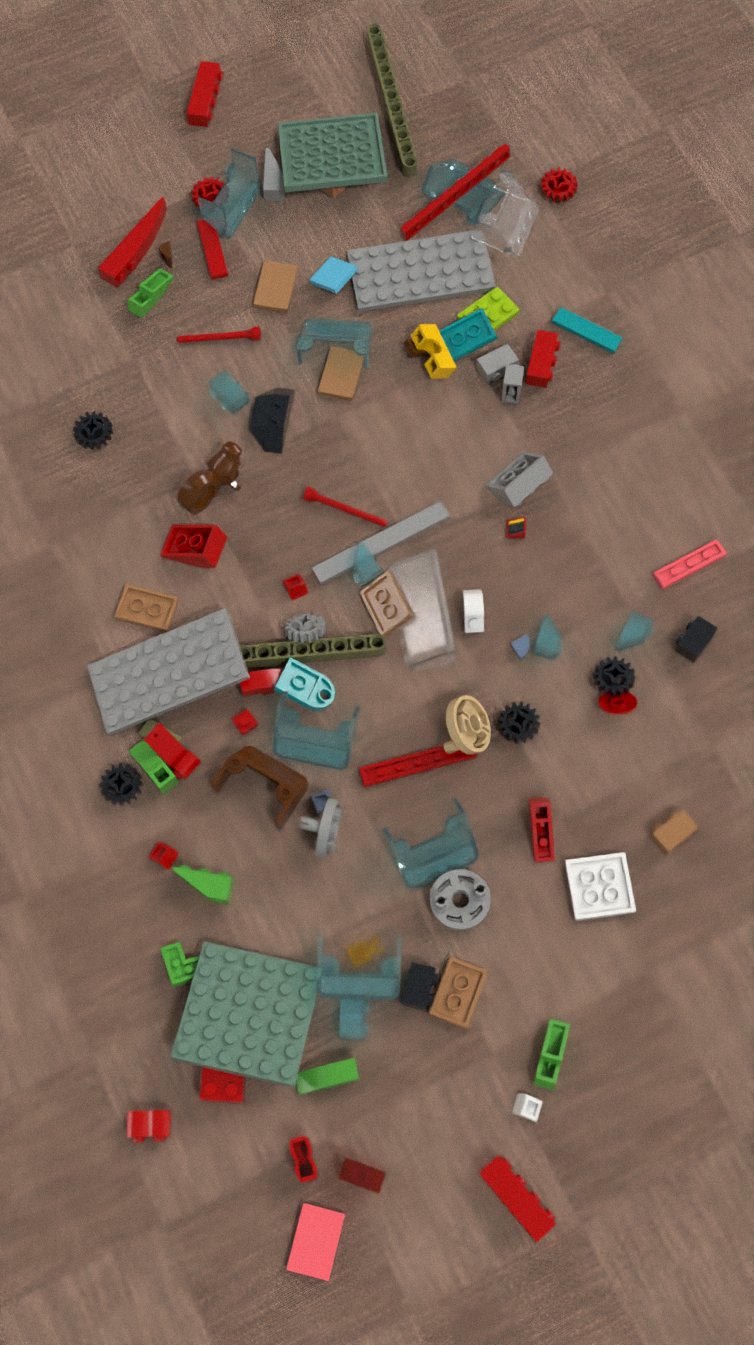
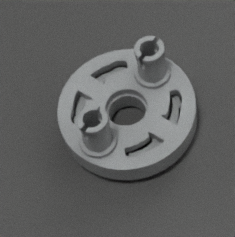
[299,798,343,859]
[430,869,491,931]

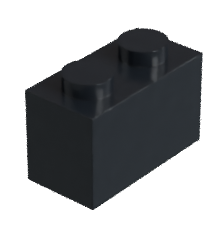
[675,615,718,663]
[402,962,438,1011]

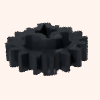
[73,411,113,450]
[593,656,636,698]
[498,701,541,744]
[99,763,143,806]

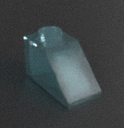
[352,540,384,586]
[615,611,655,651]
[534,614,564,661]

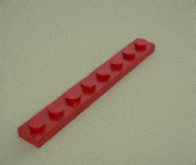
[401,143,511,241]

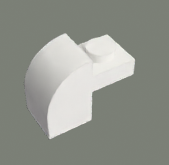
[463,589,484,633]

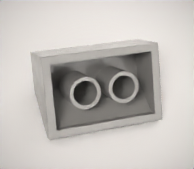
[485,452,553,507]

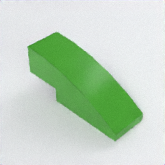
[128,268,174,318]
[533,1019,570,1091]
[296,1058,360,1095]

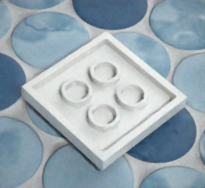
[565,852,636,921]

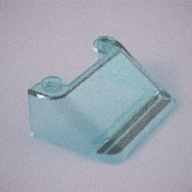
[421,159,507,225]
[297,318,373,369]

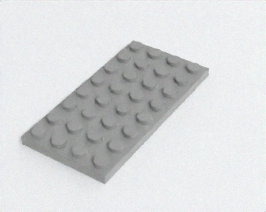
[347,229,496,312]
[87,608,250,735]

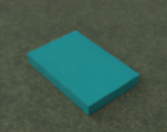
[439,308,498,362]

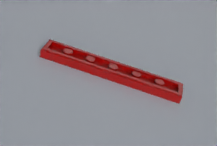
[359,744,477,788]

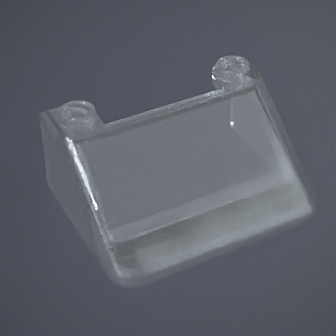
[472,169,539,257]

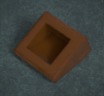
[159,241,173,268]

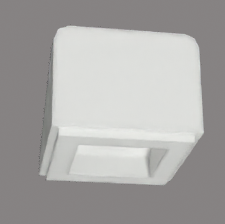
[512,1093,543,1122]

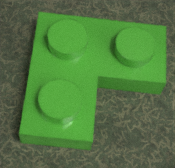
[160,942,200,988]

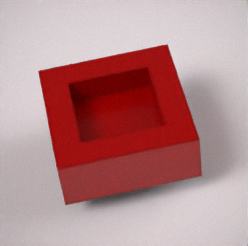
[231,709,259,736]

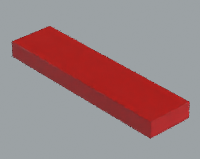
[197,217,228,280]

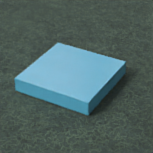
[310,256,358,294]

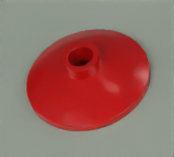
[598,691,638,715]

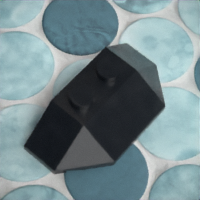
[249,387,295,454]

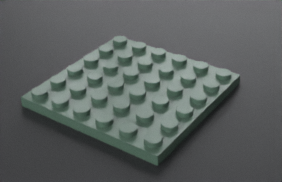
[278,113,388,192]
[171,941,323,1088]

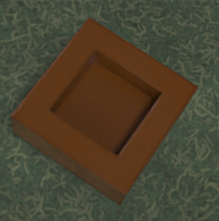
[403,338,427,358]

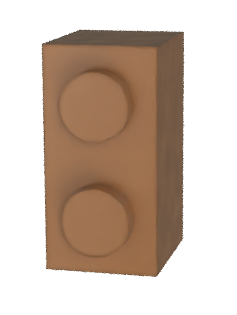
[650,810,699,856]

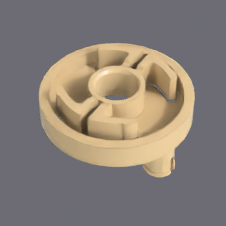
[444,695,491,755]

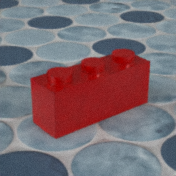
[526,330,561,388]

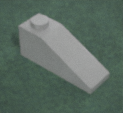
[263,148,288,201]

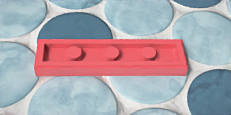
[653,539,727,590]

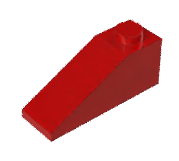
[528,797,555,862]

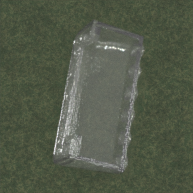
[388,548,455,671]

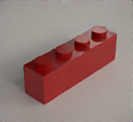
[186,61,224,127]
[478,1156,556,1243]

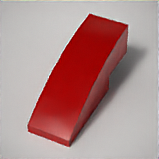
[240,668,284,697]

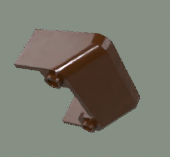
[211,746,308,831]

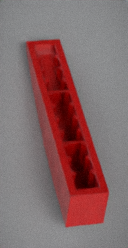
[98,197,167,288]

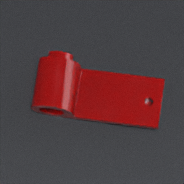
[143,722,201,780]

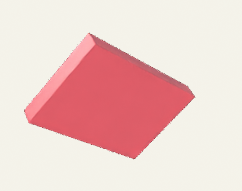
[286,1203,345,1281]

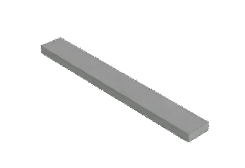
[312,501,450,585]

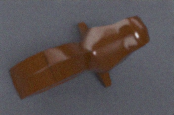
[177,441,242,515]

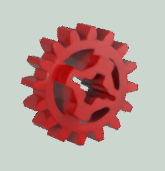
[541,167,578,203]
[191,176,229,212]

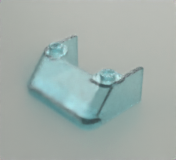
[198,148,260,239]
[273,691,360,770]
[382,797,479,889]
[317,934,402,1000]

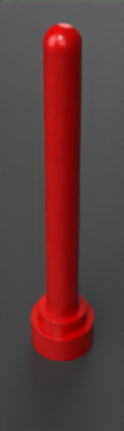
[177,326,261,343]
[303,486,387,527]

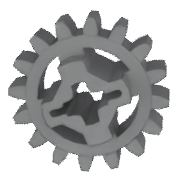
[285,613,326,643]

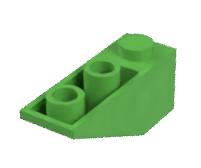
[128,740,179,795]
[173,865,234,905]

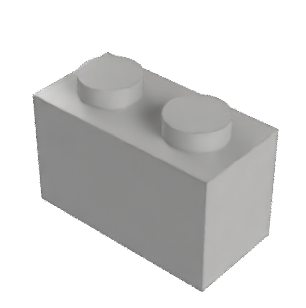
[476,344,519,384]
[501,364,524,404]

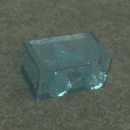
[209,370,250,414]
[339,995,370,1041]

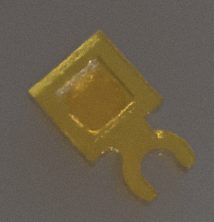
[346,937,385,968]

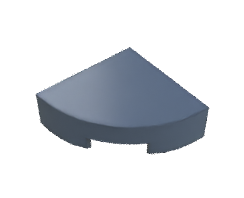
[510,634,530,661]
[311,789,330,815]

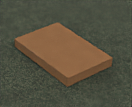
[253,261,298,313]
[318,346,366,401]
[360,570,414,637]
[114,584,180,633]
[428,956,488,1030]

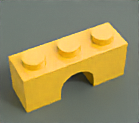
[410,324,457,379]

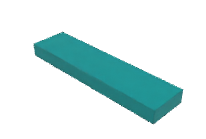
[552,307,623,354]

